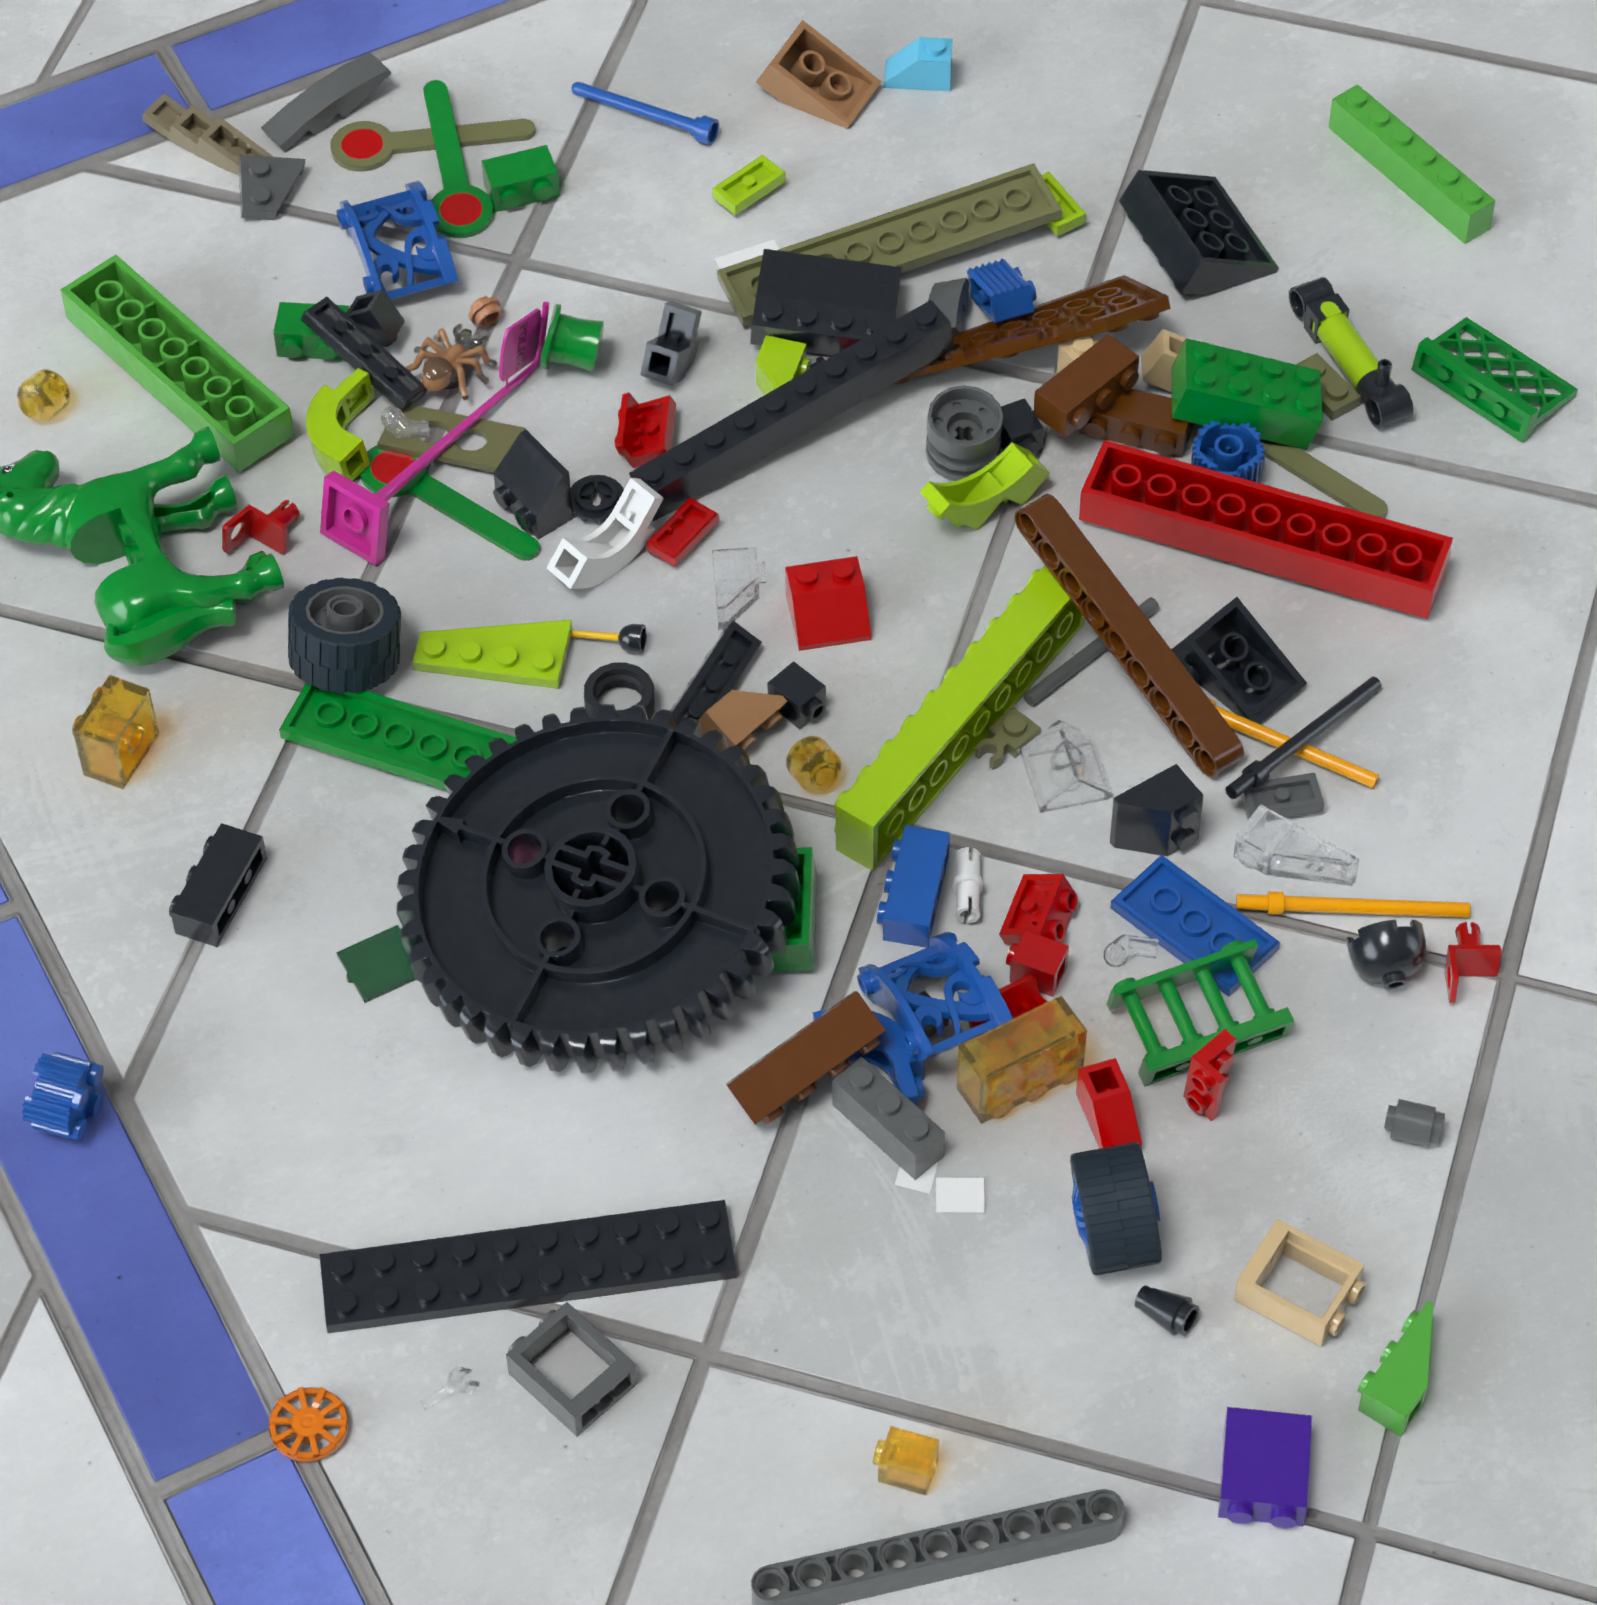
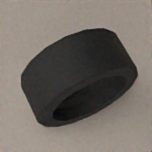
[584,662,655,720]

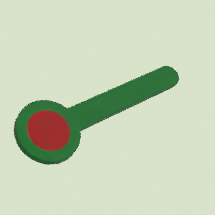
[423,80,494,238]
[360,445,539,561]

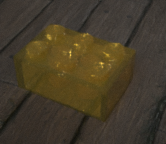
[957,995,1087,1124]

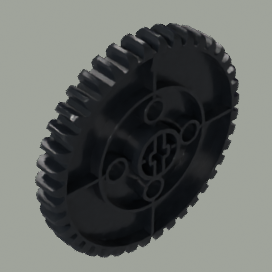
[396,704,800,1073]

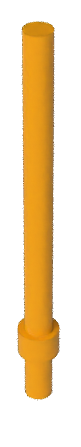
[1209,699,1379,789]
[1236,891,1470,918]

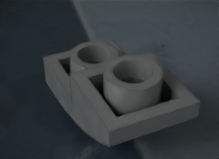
[928,278,969,336]

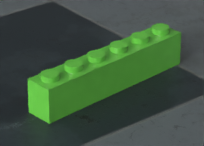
[1328,84,1495,244]

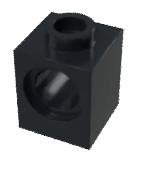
[767,661,826,730]

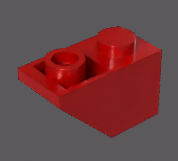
[1076,1058,1142,1148]

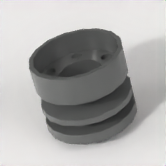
[925,385,1003,481]

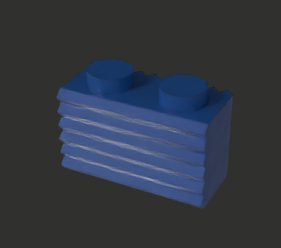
[967,258,1037,324]

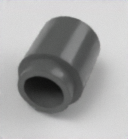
[1384,1099,1445,1146]

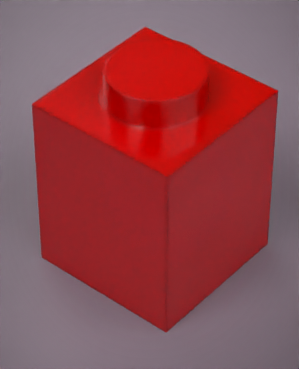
[1006,930,1069,997]

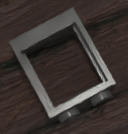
[506,1302,638,1437]

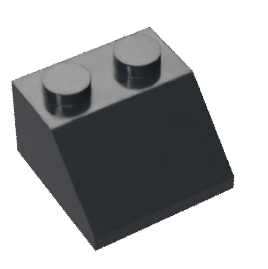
[493,429,573,540]
[1110,764,1204,857]

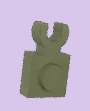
[975,707,1041,770]

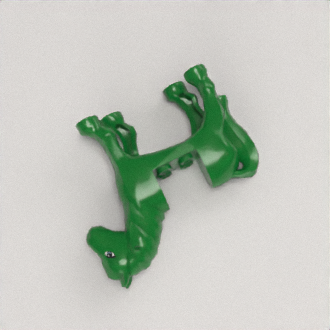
[0,426,284,666]

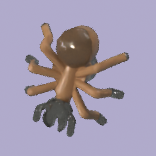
[405,324,497,401]

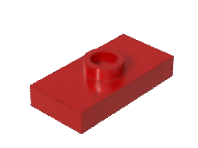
[646,498,719,567]

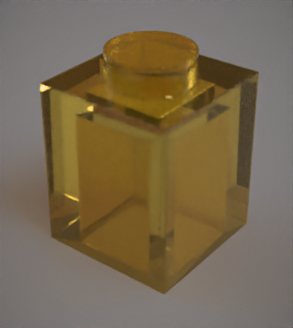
[872,1426,939,1496]

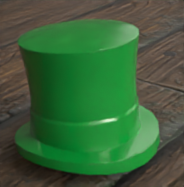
[540,304,604,373]

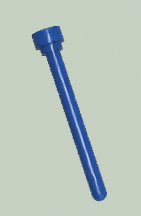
[571,82,719,145]

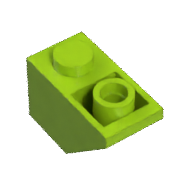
[756,335,811,395]

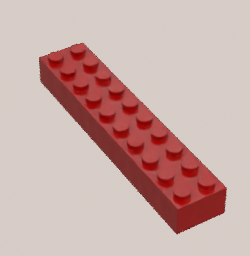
[1079,440,1453,619]

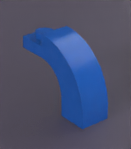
[813,1009,925,1108]

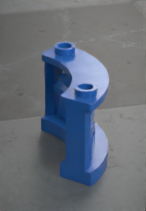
[336,181,459,299]
[857,932,1013,1062]

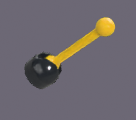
[571,624,647,654]

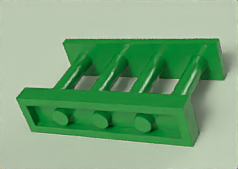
[1107,939,1294,1087]

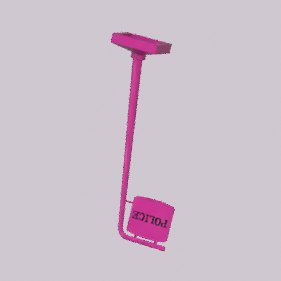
[320,302,549,566]

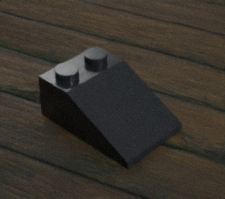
[1171,597,1307,724]

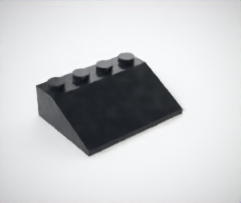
[1119,170,1279,295]
[750,249,902,356]

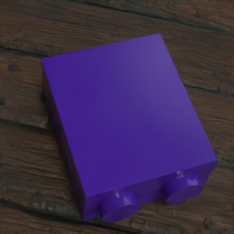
[1218,1407,1312,1528]

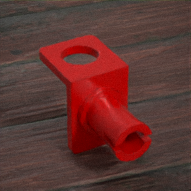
[222,500,300,554]
[1444,922,1502,1003]

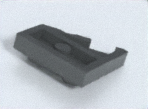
[238,155,305,220]

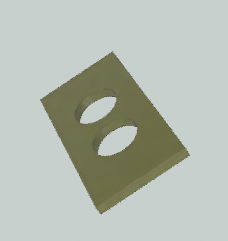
[377,405,526,473]

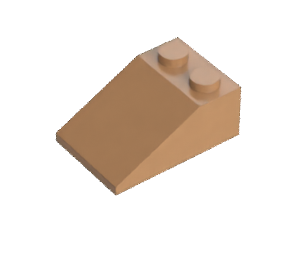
[756,20,882,129]

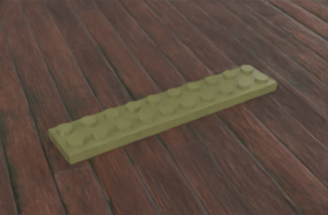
[717,163,1062,327]

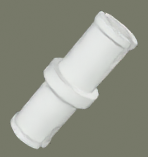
[953,847,983,923]

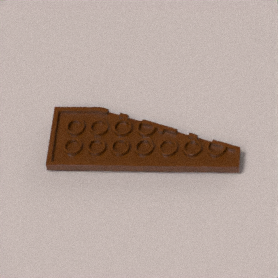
[893,275,1171,384]

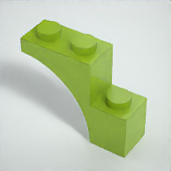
[920,443,1050,530]

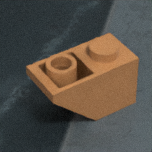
[698,690,788,750]

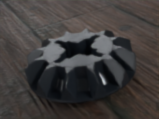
[571,475,624,524]

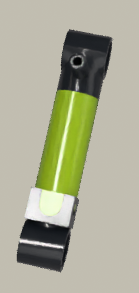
[1289,277,1413,429]

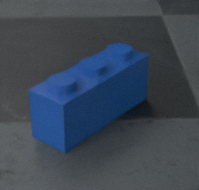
[877,825,950,948]

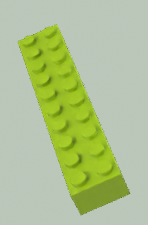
[834,565,1084,871]

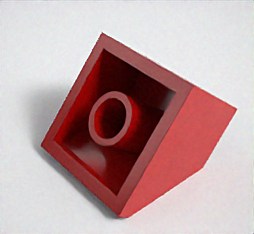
[785,556,871,651]

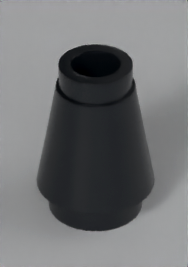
[1135,1285,1199,1336]

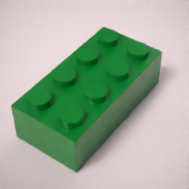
[1171,338,1323,450]

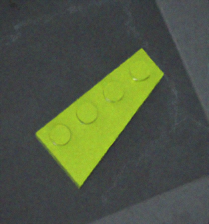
[412,619,573,689]

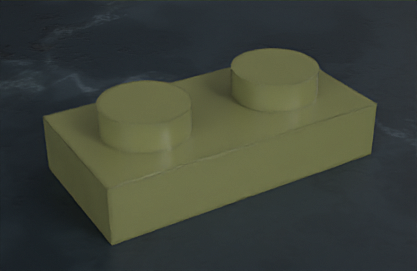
[1296,353,1361,421]

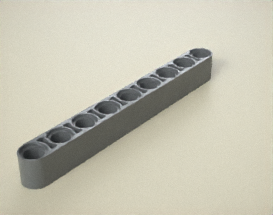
[751,1489,1124,1605]

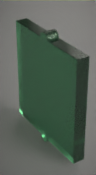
[336,925,417,1003]

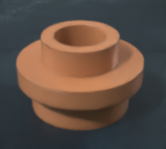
[468,296,502,328]

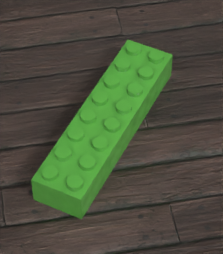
[60,254,294,473]

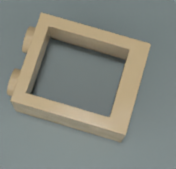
[1234,1219,1366,1347]

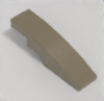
[142,93,273,175]

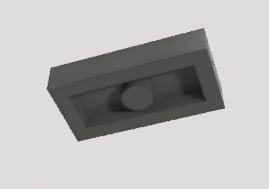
[1241,773,1324,823]

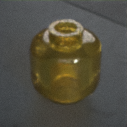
[17,369,70,422]
[786,736,842,792]

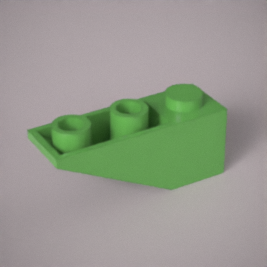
[1357,1300,1434,1437]

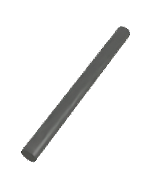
[1023,597,1159,706]

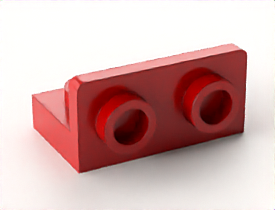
[999,874,1078,944]
[1183,1029,1237,1121]

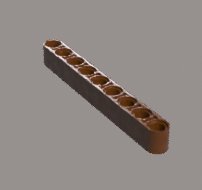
[1014,494,1244,777]

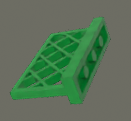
[1411,317,1578,443]

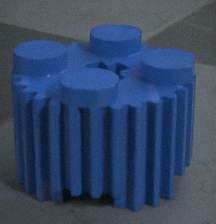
[1191,421,1265,483]
[22,1052,104,1141]

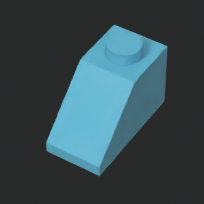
[884,37,953,91]

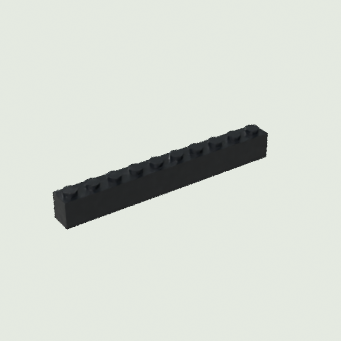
[629,300,954,522]

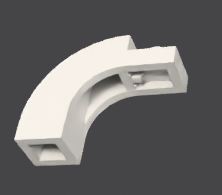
[546,478,664,589]

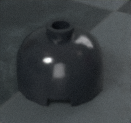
[1346,919,1427,989]

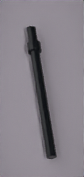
[1225,676,1381,799]

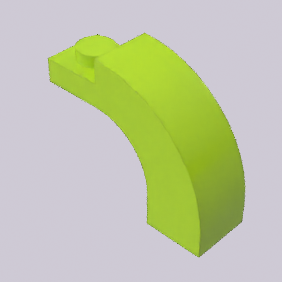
[306,368,375,481]

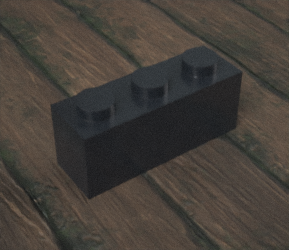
[169,823,267,947]

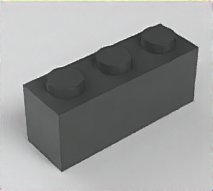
[832,1056,945,1180]

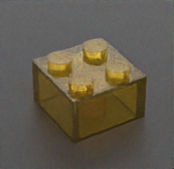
[72,675,160,789]

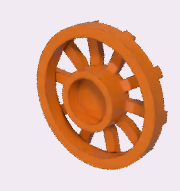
[269,1387,348,1462]

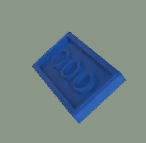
[1110,855,1280,997]

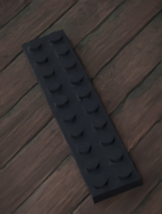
[319,1200,736,1334]

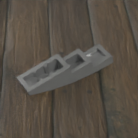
[261,52,391,153]

